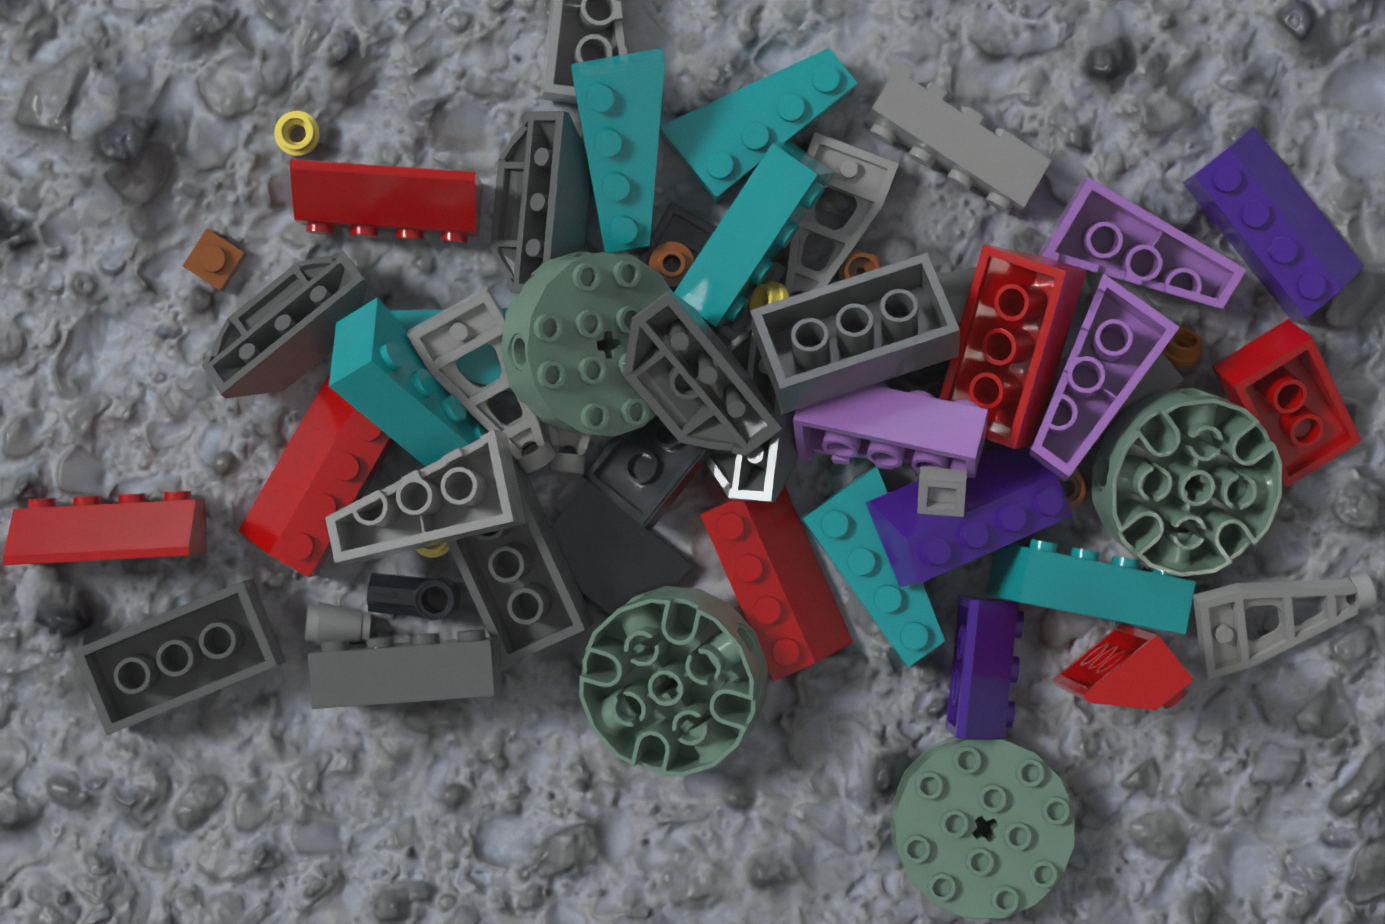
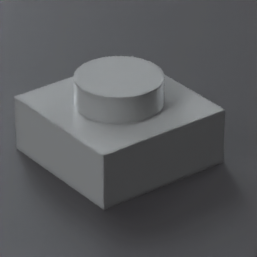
[917,467,967,517]

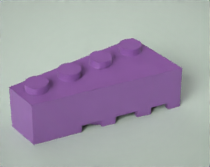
[1037,177,1247,309]
[1029,273,1180,481]
[793,382,988,478]

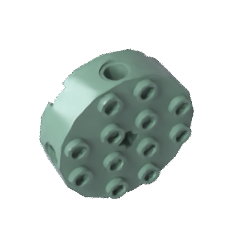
[501,252,672,437]
[1092,387,1282,577]
[579,586,768,777]
[891,736,1075,919]

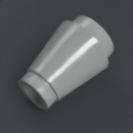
[304,601,371,646]

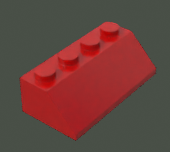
[290,159,483,244]
[939,244,1086,449]
[238,376,395,577]
[700,485,853,682]
[3,491,208,565]
[1052,624,1194,710]

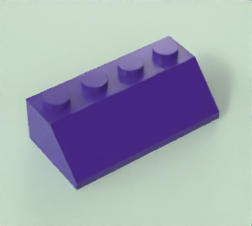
[1182,126,1364,322]
[865,445,1073,587]

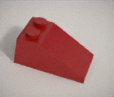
[1212,319,1362,488]

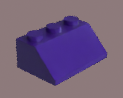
[945,595,1024,739]

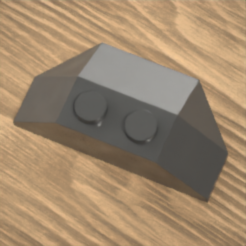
[490,111,591,294]
[202,251,368,399]
[623,289,782,456]
[706,320,797,503]

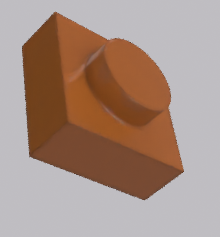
[182,228,247,292]

